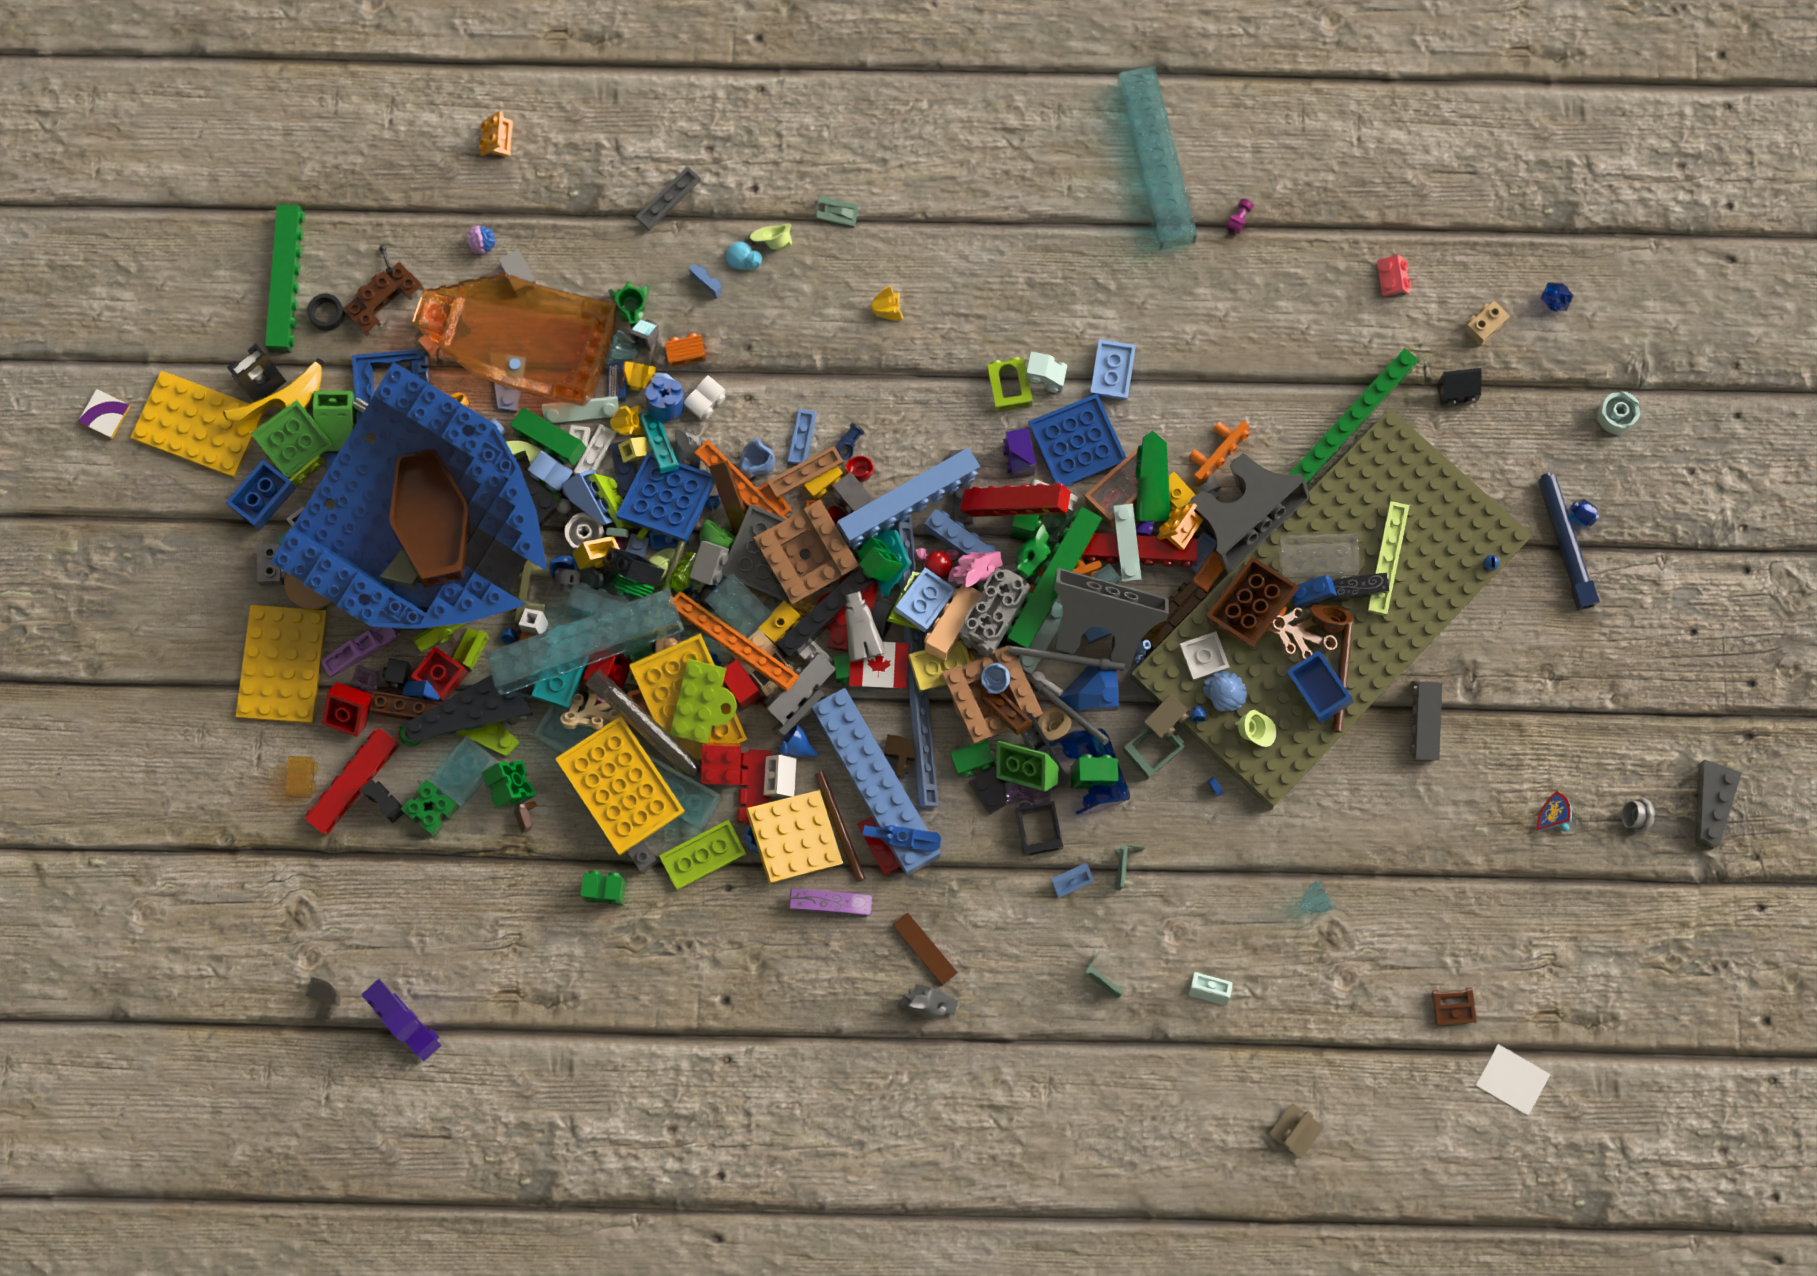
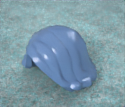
[739,437,775,479]
[1203,671,1247,712]

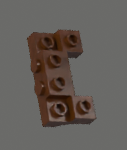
[343,261,424,336]

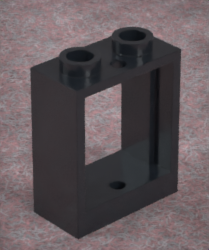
[602,546,665,587]
[1015,799,1063,856]

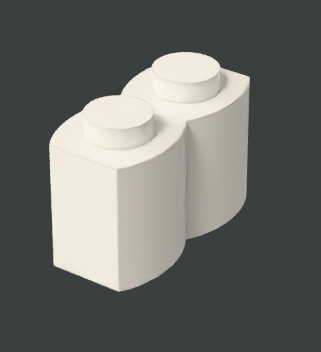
[683,376,726,420]

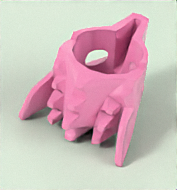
[948,551,1003,588]

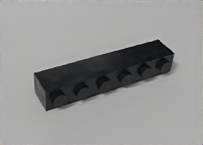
[777,566,875,662]

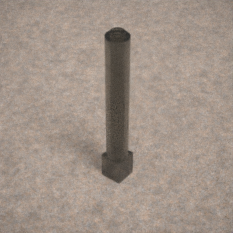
[585,668,701,778]

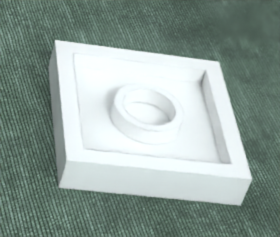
[1179,632,1230,681]

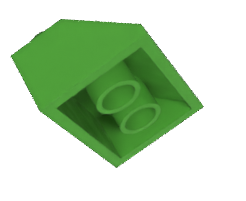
[996,741,1058,791]

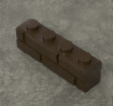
[1141,581,1207,652]

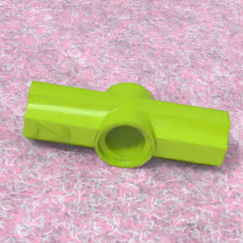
[413,622,470,653]

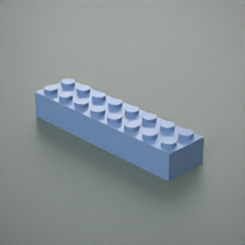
[836,448,980,550]

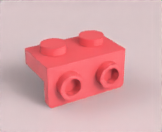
[1377,254,1411,297]

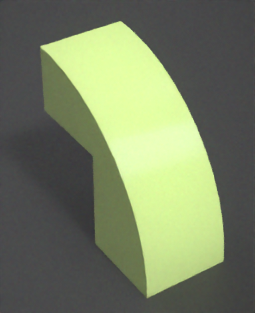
[506,441,540,464]

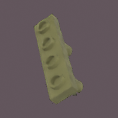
[512,560,552,627]

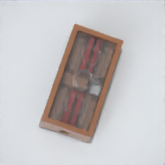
[1084,448,1138,529]

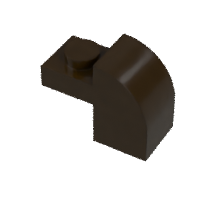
[884,734,915,779]

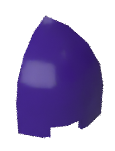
[1135,521,1154,536]

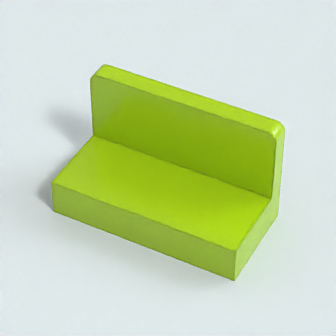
[452,628,489,671]

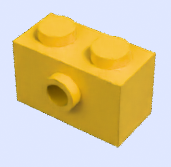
[1169,472,1195,511]
[572,536,619,569]
[758,601,801,647]

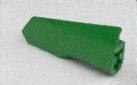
[1135,430,1170,521]

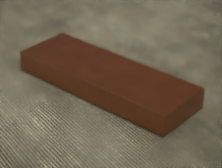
[981,692,1032,735]

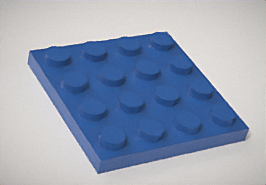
[1028,394,1126,487]
[616,452,715,542]

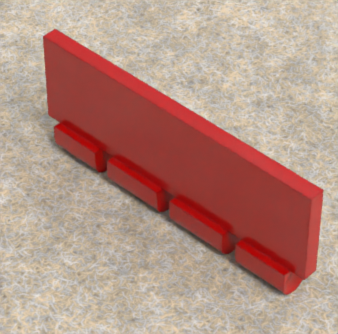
[737,749,772,826]

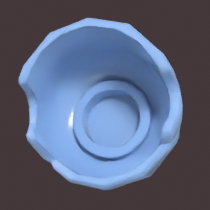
[981,663,1010,694]

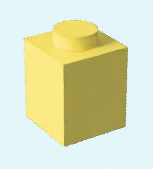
[618,437,651,463]

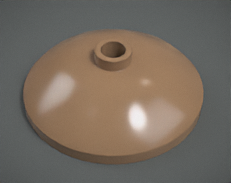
[284,572,332,610]

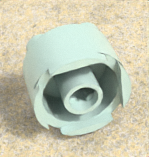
[1597,392,1640,435]

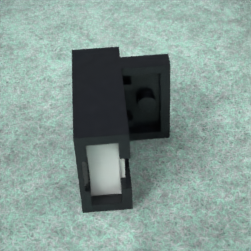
[226,343,286,402]

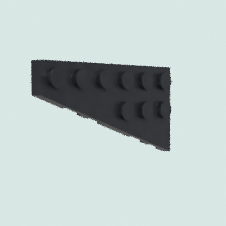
[403,667,533,743]

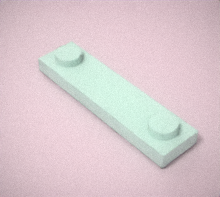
[542,396,619,423]
[1114,504,1142,582]
[1018,602,1063,675]

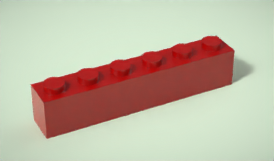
[960,483,1071,517]
[1082,533,1198,568]
[305,728,400,836]

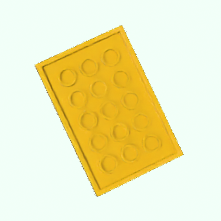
[130,370,266,478]
[236,605,328,724]
[629,633,747,771]
[555,716,685,856]

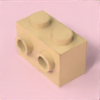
[1465,301,1510,346]

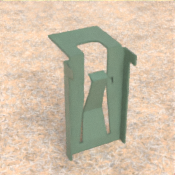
[815,191,859,227]
[1116,845,1146,890]
[1083,951,1124,999]

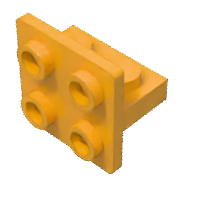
[479,111,512,157]
[1157,503,1203,550]

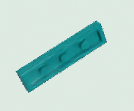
[638,412,679,474]

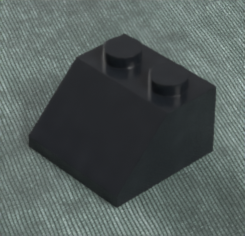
[1437,368,1482,406]

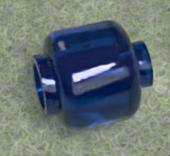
[1569,499,1599,527]

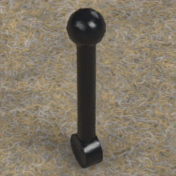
[379,245,394,275]

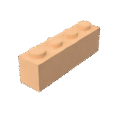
[924,584,982,661]

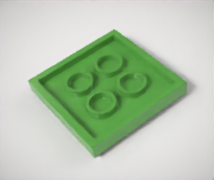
[251,399,332,478]

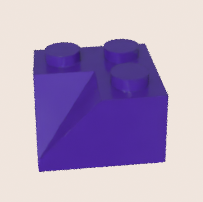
[1002,428,1036,479]

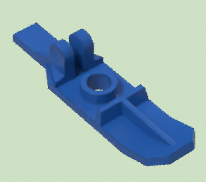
[863,825,942,852]

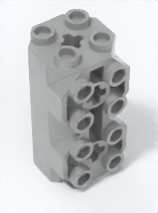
[959,568,1030,657]

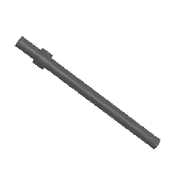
[1009,646,1125,671]
[1025,674,1109,745]

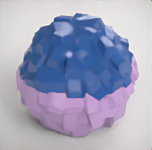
[467,226,497,254]

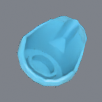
[726,242,762,270]

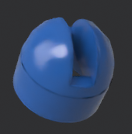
[705,496,720,510]
[1483,555,1499,571]
[500,628,516,645]
[1190,706,1206,722]

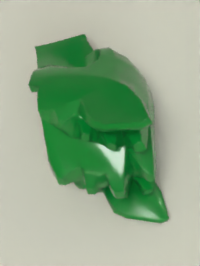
[608,281,649,329]
[1015,525,1051,579]

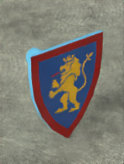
[1536,791,1572,832]

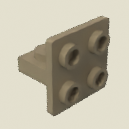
[1269,1103,1324,1159]

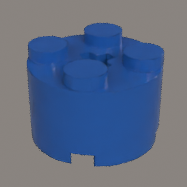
[645,377,684,422]

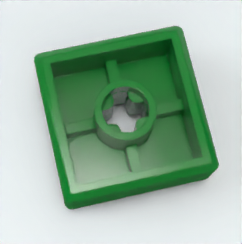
[610,572,654,603]

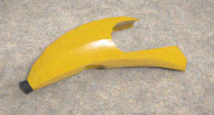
[223,358,325,424]

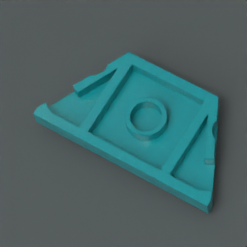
[862,530,911,597]

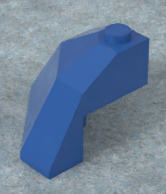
[1058,659,1119,713]

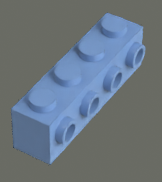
[924,509,996,556]

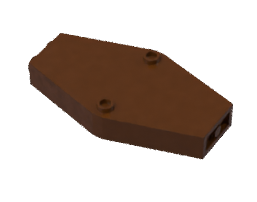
[389,449,470,588]

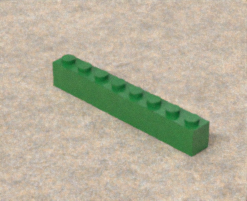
[265,205,305,353]
[1006,507,1102,648]

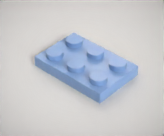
[1090,339,1136,400]
[894,567,955,632]

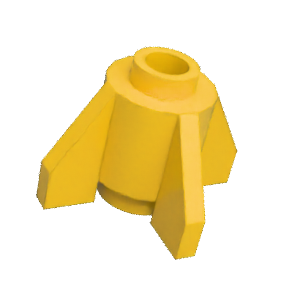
[870,286,903,321]
[622,361,656,391]
[610,405,644,436]

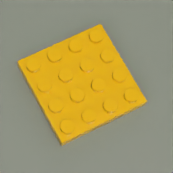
[746,790,843,884]

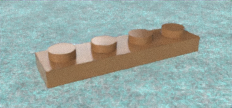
[767,446,844,499]

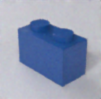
[1292,575,1337,608]

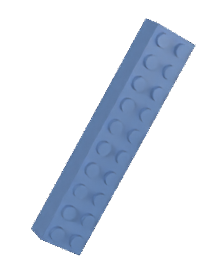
[811,688,941,876]

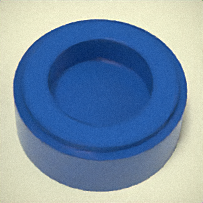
[1207,777,1224,796]

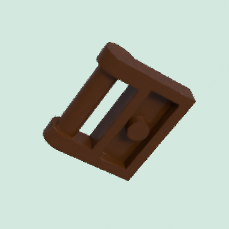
[1432,987,1477,1026]

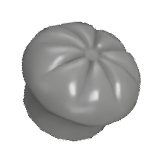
[1621,798,1655,833]

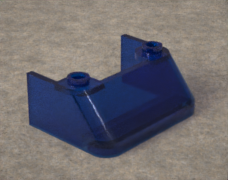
[1050,728,1130,815]

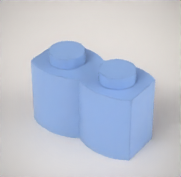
[528,450,573,491]

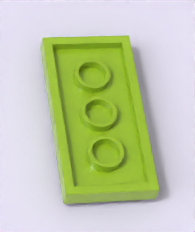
[659,819,747,891]

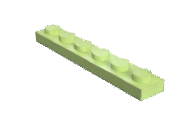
[1367,501,1409,616]

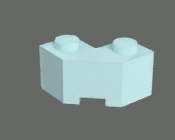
[1026,351,1067,393]

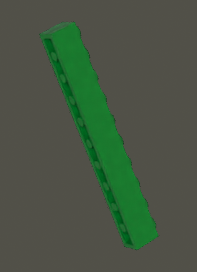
[1288,348,1419,485]

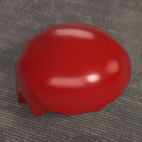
[844,456,874,483]
[922,551,952,579]

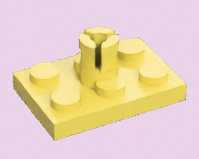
[908,640,970,692]

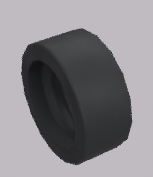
[307,293,345,331]
[872,600,895,638]

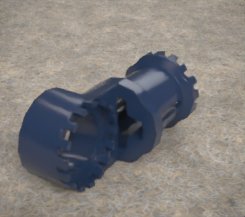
[835,423,864,460]

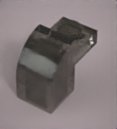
[305,977,340,1023]

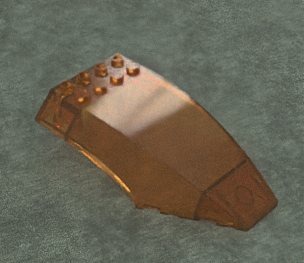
[412,271,617,406]

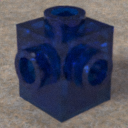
[1541,282,1574,312]

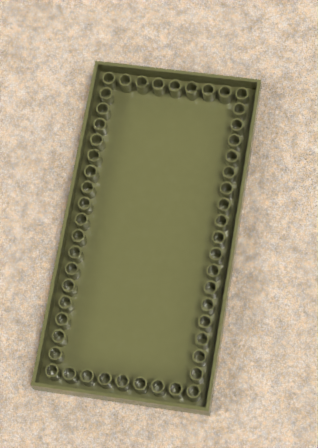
[1130,408,1533,810]

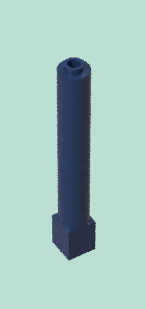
[1538,473,1600,611]

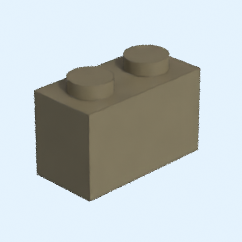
[1144,694,1189,738]

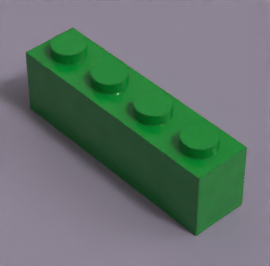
[510,407,587,466]

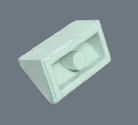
[1189,972,1233,1006]

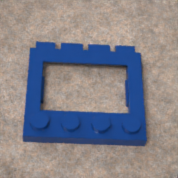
[352,349,430,422]

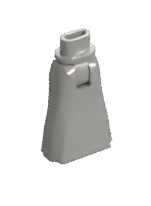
[845,592,886,662]

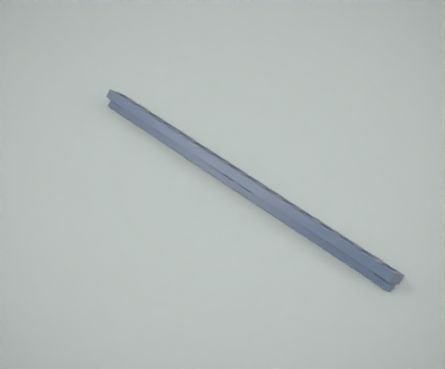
[894,514,939,809]

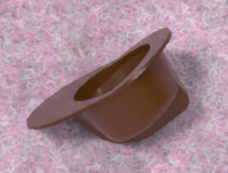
[1310,605,1353,633]

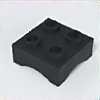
[360,779,404,824]

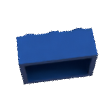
[1287,650,1354,724]

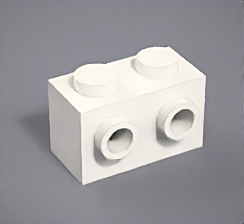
[764,755,796,799]

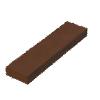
[709,460,747,536]
[893,912,958,986]

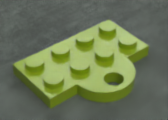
[670,659,737,744]

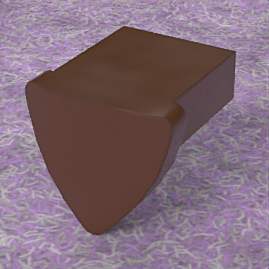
[514,801,537,833]

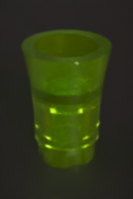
[669,552,697,592]

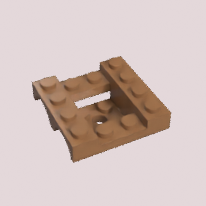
[753,499,859,605]
[939,644,1043,746]

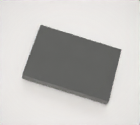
[772,688,824,735]

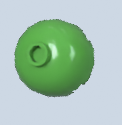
[699,520,736,553]

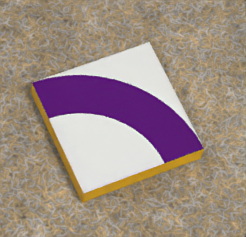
[78,389,131,439]

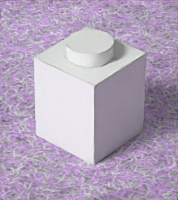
[518,608,548,638]

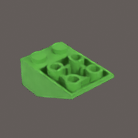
[313,391,355,452]

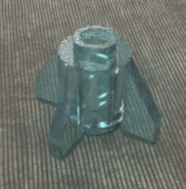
[606,330,638,364]
[1300,881,1336,914]

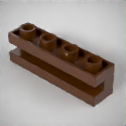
[370,691,442,720]

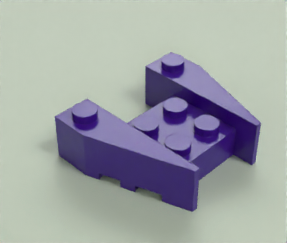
[361,979,442,1062]

